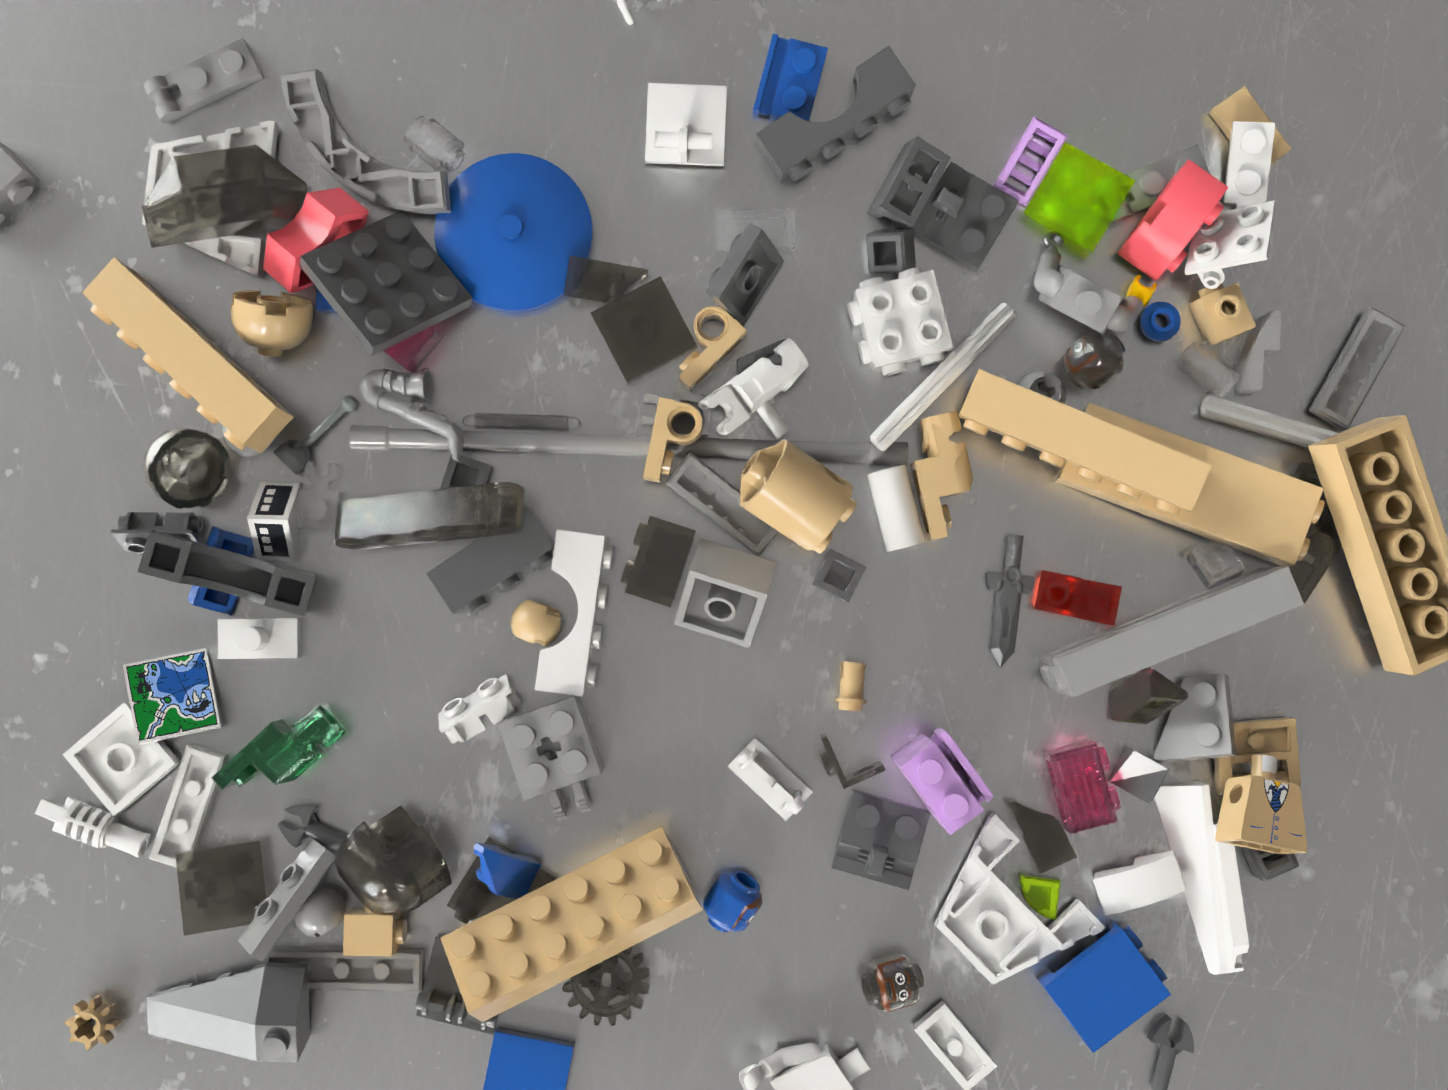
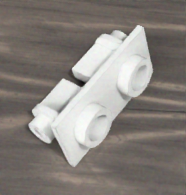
[438,674,523,744]
[728,737,813,821]

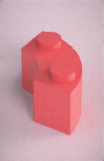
[1117,159,1228,281]
[263,188,369,293]

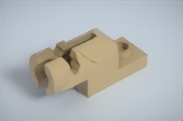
[910,411,973,541]

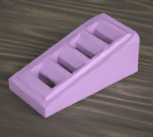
[994,117,1069,207]

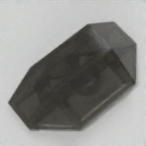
[142,145,308,248]

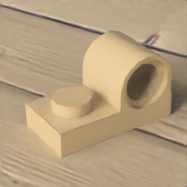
[679,306,747,392]
[643,397,703,483]

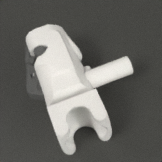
[699,338,809,439]

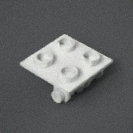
[1185,200,1276,289]

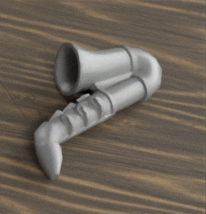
[360,368,464,461]

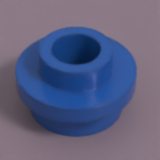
[1140,301,1181,342]

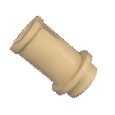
[835,662,867,711]

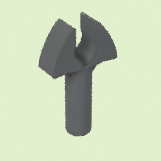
[278,804,354,854]
[1147,1015,1194,1090]

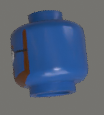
[703,870,763,932]

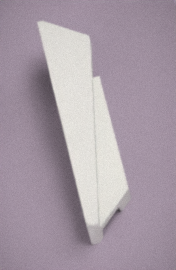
[1154,780,1249,975]

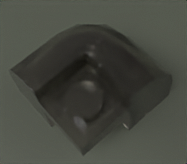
[335,805,452,914]

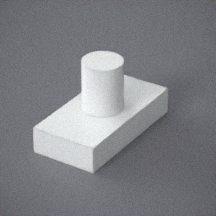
[218,618,302,659]

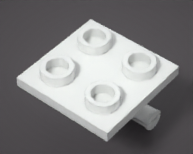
[645,83,727,166]

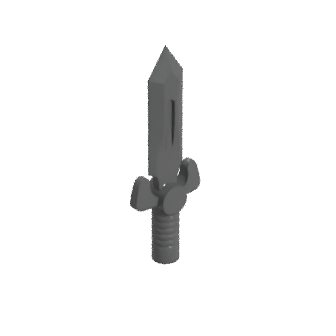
[987,534,1035,668]

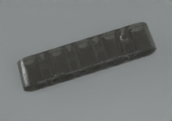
[334,482,525,550]

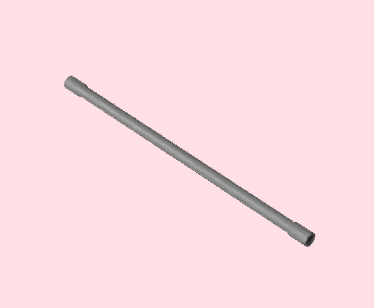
[349,425,909,466]

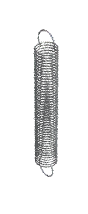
[462,413,580,431]

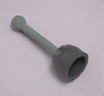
[274,395,357,475]

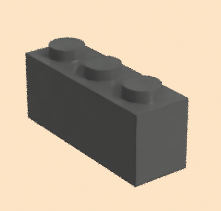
[426,506,555,616]

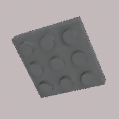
[299,211,473,356]

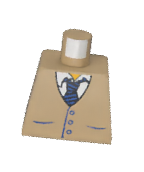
[1215,755,1307,854]

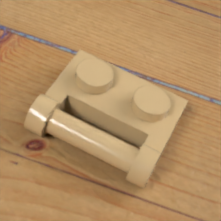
[1213,717,1301,795]

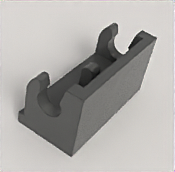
[867,136,951,229]

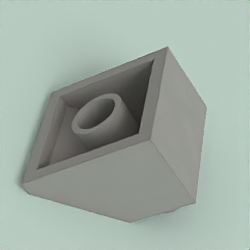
[674,538,777,648]

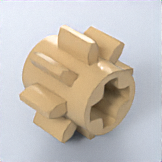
[64,995,122,1051]

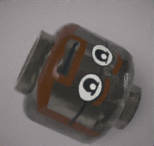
[1063,330,1125,390]
[861,954,924,1012]

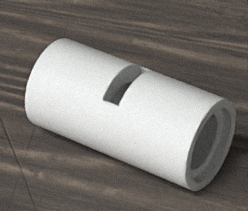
[867,465,925,552]

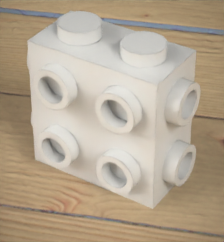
[848,267,953,376]

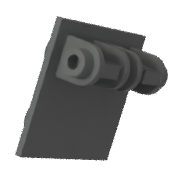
[415,936,499,1035]

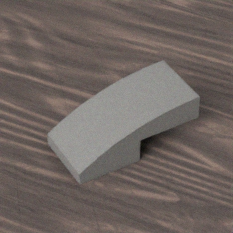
[1234,310,1282,395]

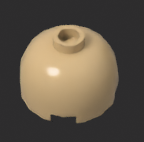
[230,290,314,357]

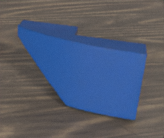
[474,842,542,899]

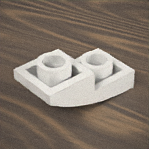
[1093,850,1186,916]

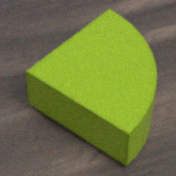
[1018,873,1061,920]

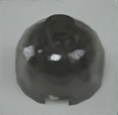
[143,427,229,509]

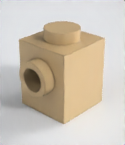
[1189,282,1256,348]
[343,900,407,956]

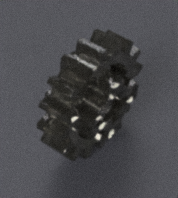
[562,946,650,1026]

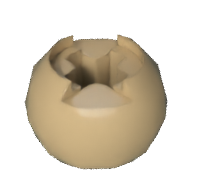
[510,599,562,647]

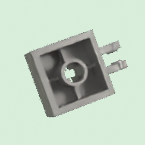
[497,695,604,821]

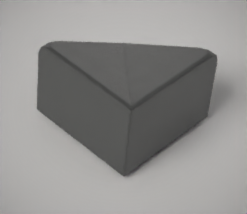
[866,228,916,274]
[1108,747,1170,804]

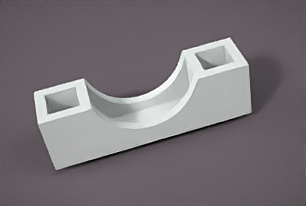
[535,530,613,697]

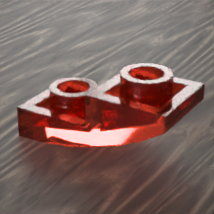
[1034,570,1122,626]

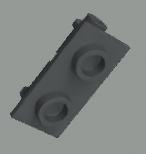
[111,512,203,554]

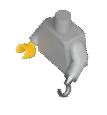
[1034,232,1157,334]

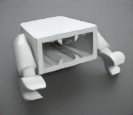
[738,1042,871,1090]

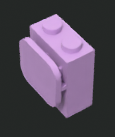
[890,727,994,835]

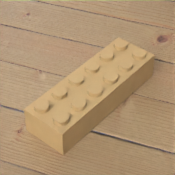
[1308,415,1448,676]
[440,826,703,1022]

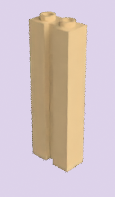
[1056,403,1325,566]

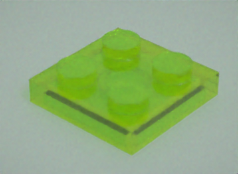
[1023,142,1136,253]

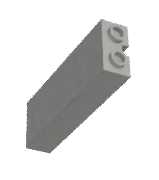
[1040,566,1304,697]

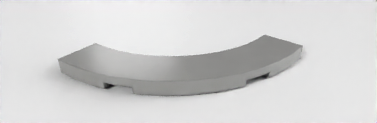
[280,69,451,214]

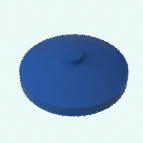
[434,153,594,313]

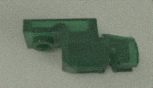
[211,705,346,790]

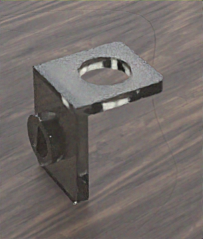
[819,733,886,789]

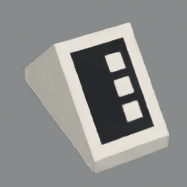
[247,481,303,562]

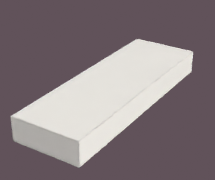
[149,743,229,871]

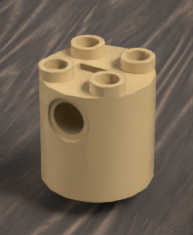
[740,439,857,554]

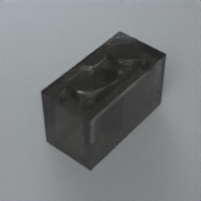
[621,516,696,607]

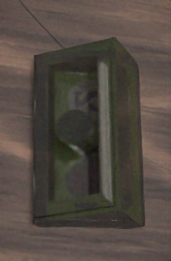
[1109,667,1188,724]

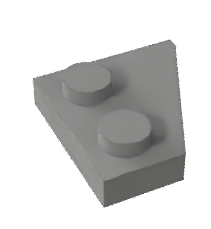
[1154,673,1236,763]

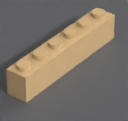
[82,257,293,453]
[959,369,1213,516]

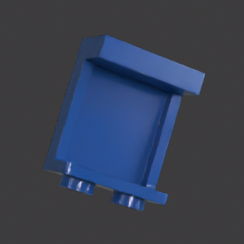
[1036,921,1171,1053]

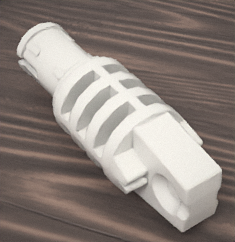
[35,797,151,858]

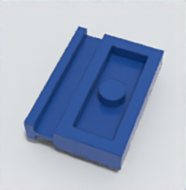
[753,34,828,121]

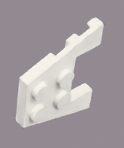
[142,120,279,277]
[934,812,1106,985]

